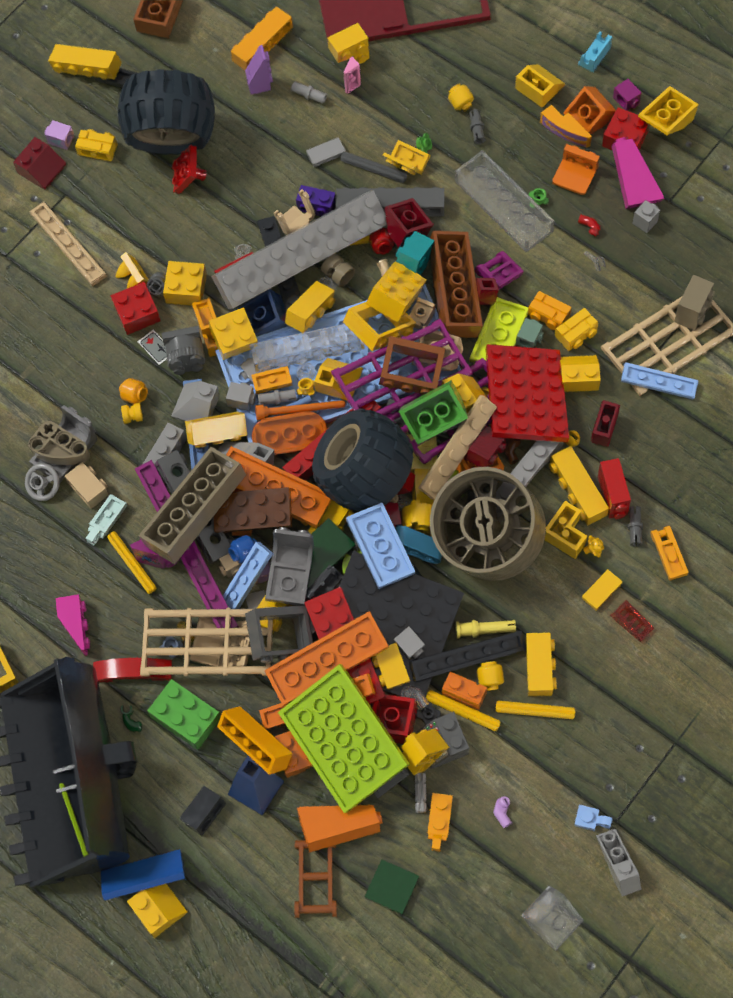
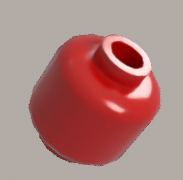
[369,227,394,254]

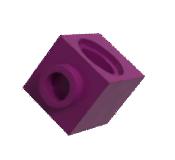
[613,79,641,111]

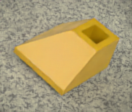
[314,358,363,401]

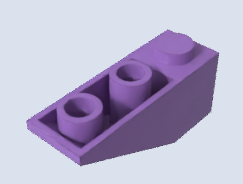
[245,45,273,94]

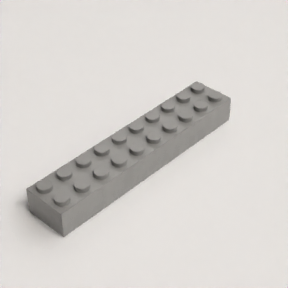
[211,190,387,309]

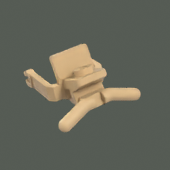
[274,189,315,235]

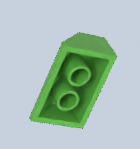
[399,380,469,445]

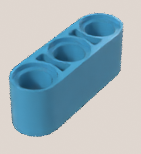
[395,526,442,564]

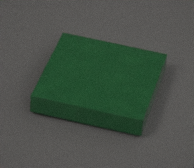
[365,859,419,915]

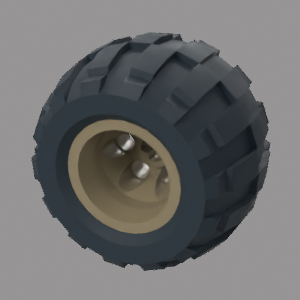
[312,409,413,512]

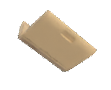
[190,617,250,666]

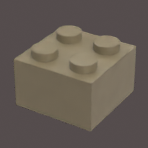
[675,275,715,331]

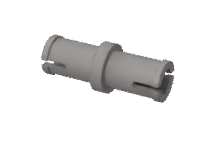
[291,81,327,104]
[257,389,296,405]

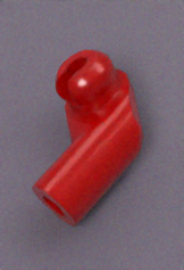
[578,214,601,236]

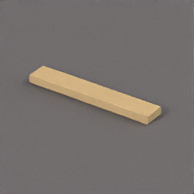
[29,202,107,287]

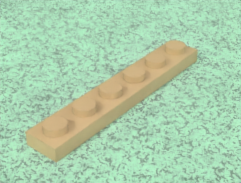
[418,395,497,500]

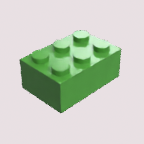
[147,679,221,750]

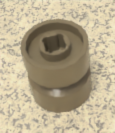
[321,253,355,287]

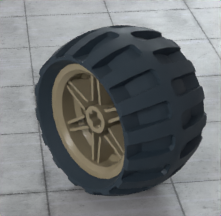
[118,69,215,155]

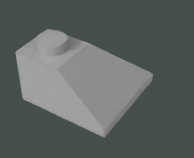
[171,381,220,422]

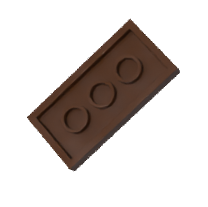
[214,487,292,533]

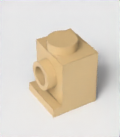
[409,297,435,329]
[219,554,242,578]

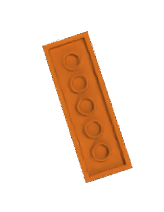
[226,446,332,528]
[264,611,389,706]

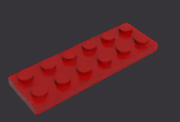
[304,587,386,705]

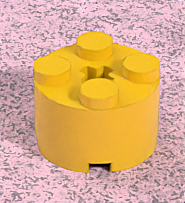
[402,500,433,537]

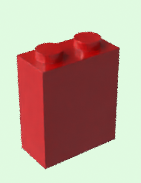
[597,458,631,519]

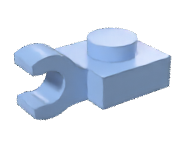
[575,805,612,831]

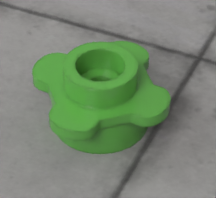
[416,133,432,153]
[528,188,549,207]

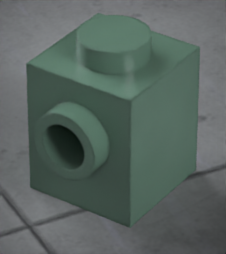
[516,318,544,348]

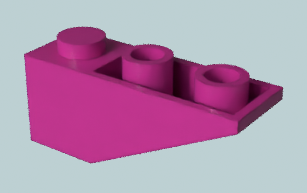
[56,594,90,656]

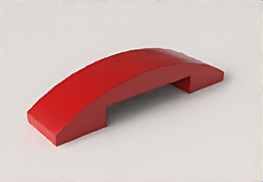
[93,658,172,682]

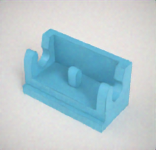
[578,32,612,72]

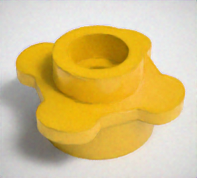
[296,378,315,396]

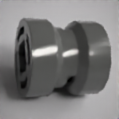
[147,272,166,295]

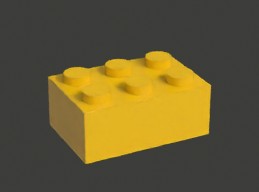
[366,261,427,322]

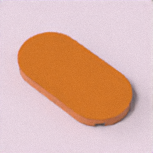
[252,411,327,455]

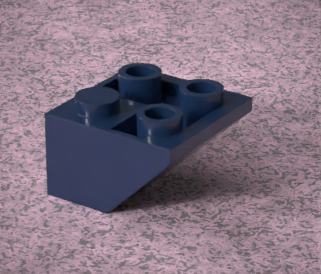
[228,756,284,816]

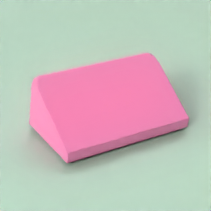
[344,57,361,94]

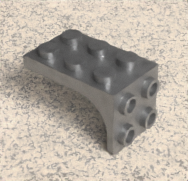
[29,405,98,484]
[265,528,314,606]

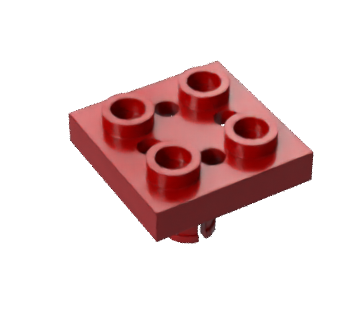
[172,145,207,194]

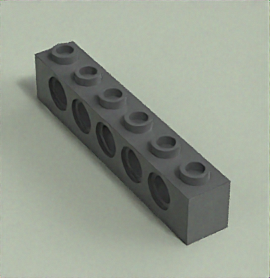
[154,450,232,565]

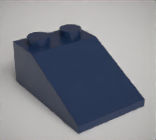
[232,289,289,337]

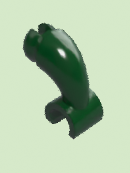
[120,705,142,733]

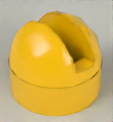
[565,430,580,447]

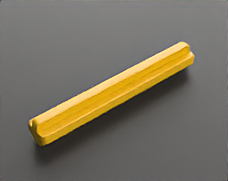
[107,531,157,594]
[426,690,500,731]
[496,701,575,719]

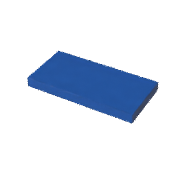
[100,849,185,900]

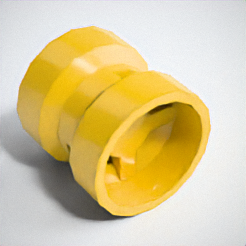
[121,403,143,424]

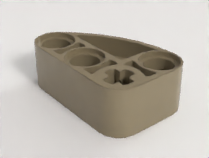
[28,421,90,465]

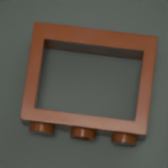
[379,336,446,396]

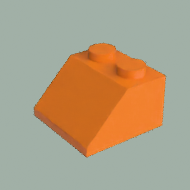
[563,86,616,135]

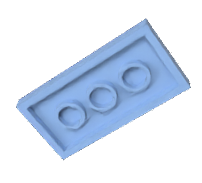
[346,503,415,589]

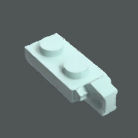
[86,494,127,546]

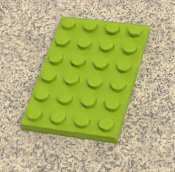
[278,664,410,813]

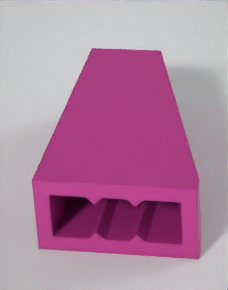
[612,137,664,209]

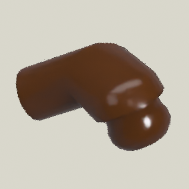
[504,438,521,465]

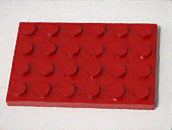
[485,344,569,442]

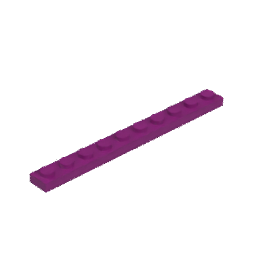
[135,460,239,628]

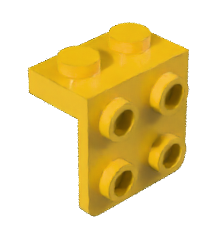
[382,140,431,176]

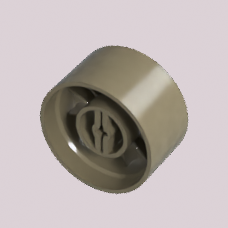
[430,467,546,581]

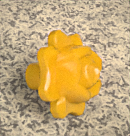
[583,535,604,558]

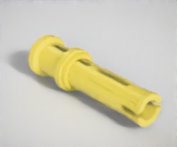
[455,620,516,639]

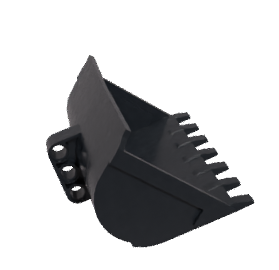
[0,657,137,888]

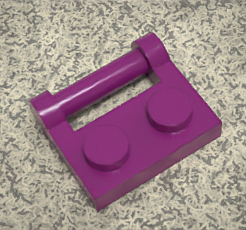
[475,251,524,290]

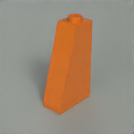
[297,805,383,853]

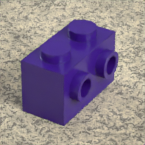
[296,185,336,216]

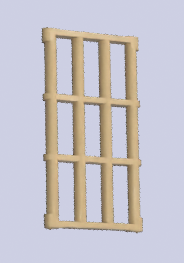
[600,297,733,396]
[140,607,273,676]

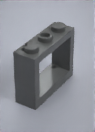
[245,606,313,663]

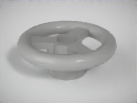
[25,463,59,501]

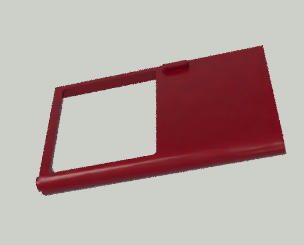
[319,0,491,43]

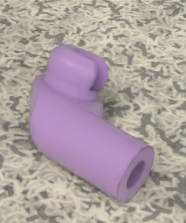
[493,796,512,828]

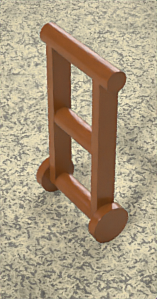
[295,840,337,918]

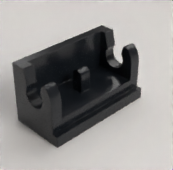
[179,786,226,836]

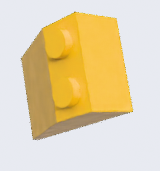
[638,86,698,135]

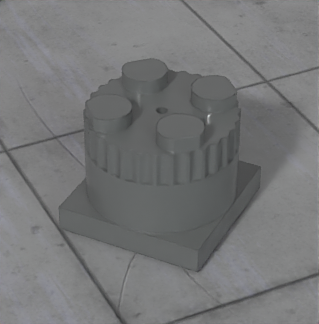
[161,326,205,375]

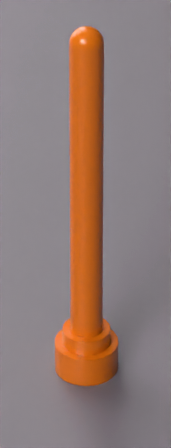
[255,400,346,420]

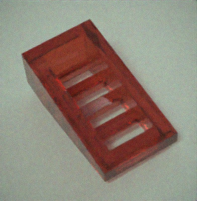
[610,600,654,642]

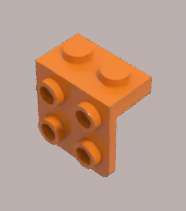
[552,144,600,195]

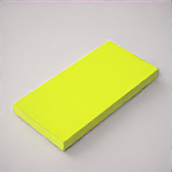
[469,297,528,363]

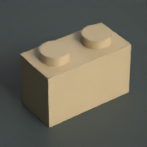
[65,462,109,509]

